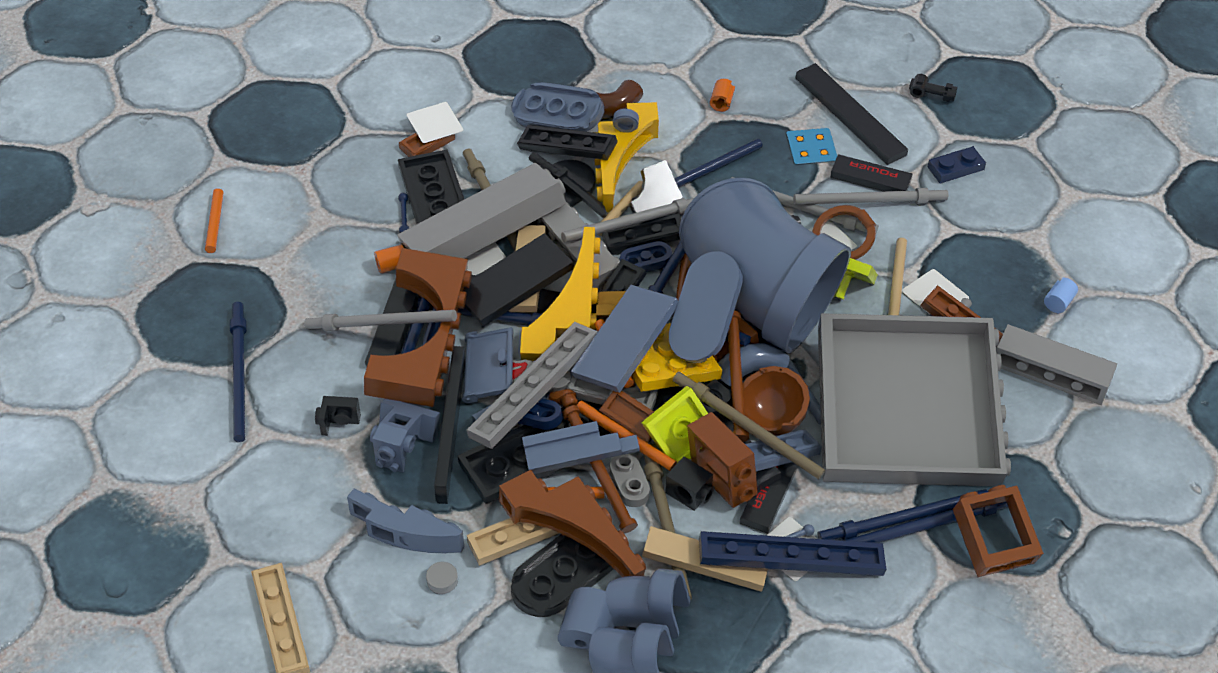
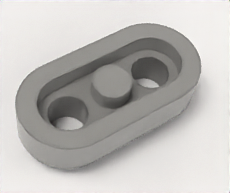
[610,454,650,507]

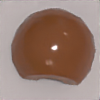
[743,366,810,436]

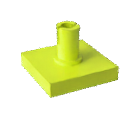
[834,258,878,300]
[641,386,708,463]

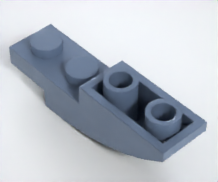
[347,488,464,554]

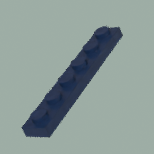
[699,531,887,576]

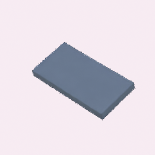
[571,285,678,393]

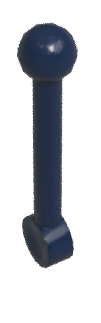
[398,193,409,233]

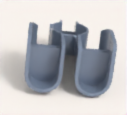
[558,569,690,673]

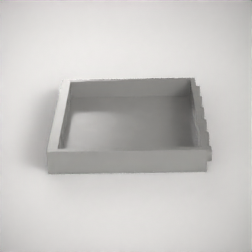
[818,313,1011,487]

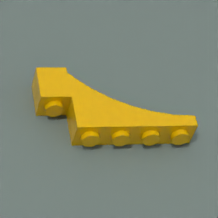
[594,102,659,213]
[520,227,601,361]

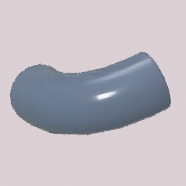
[718,343,790,387]

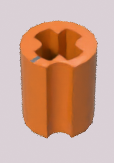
[710,78,735,112]
[374,244,404,273]

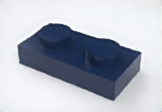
[927,146,986,184]

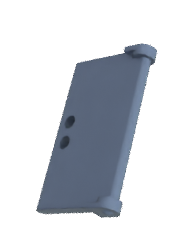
[462,327,513,403]

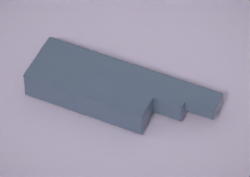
[522,421,640,474]

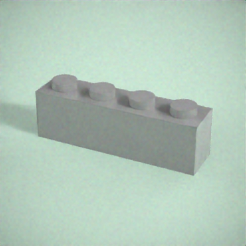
[537,202,620,293]
[996,324,1118,405]

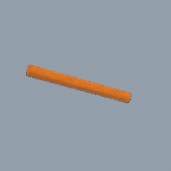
[577,400,677,471]

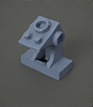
[370,399,440,472]

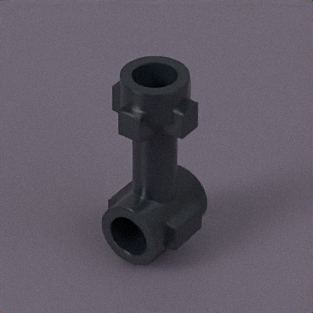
[909,74,958,102]

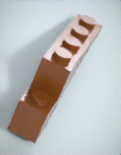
[499,470,646,577]

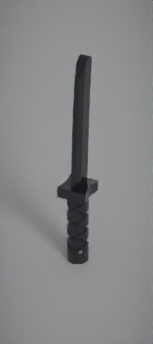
[529,152,607,218]

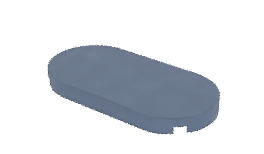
[511,82,604,132]
[669,251,743,363]

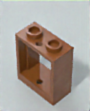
[687,412,758,508]
[953,485,1044,577]

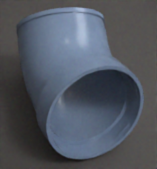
[679,178,851,354]

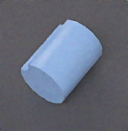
[1044,277,1078,313]

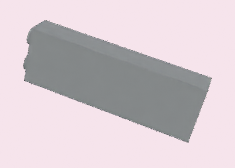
[397,163,566,258]

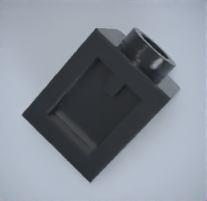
[315,396,361,436]

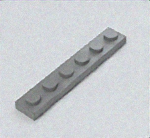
[467,322,598,449]

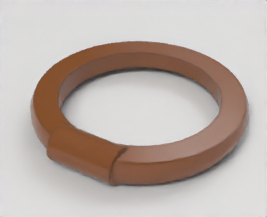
[812,205,876,260]

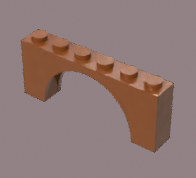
[364,248,472,407]

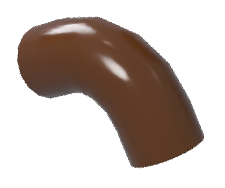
[596,80,643,119]

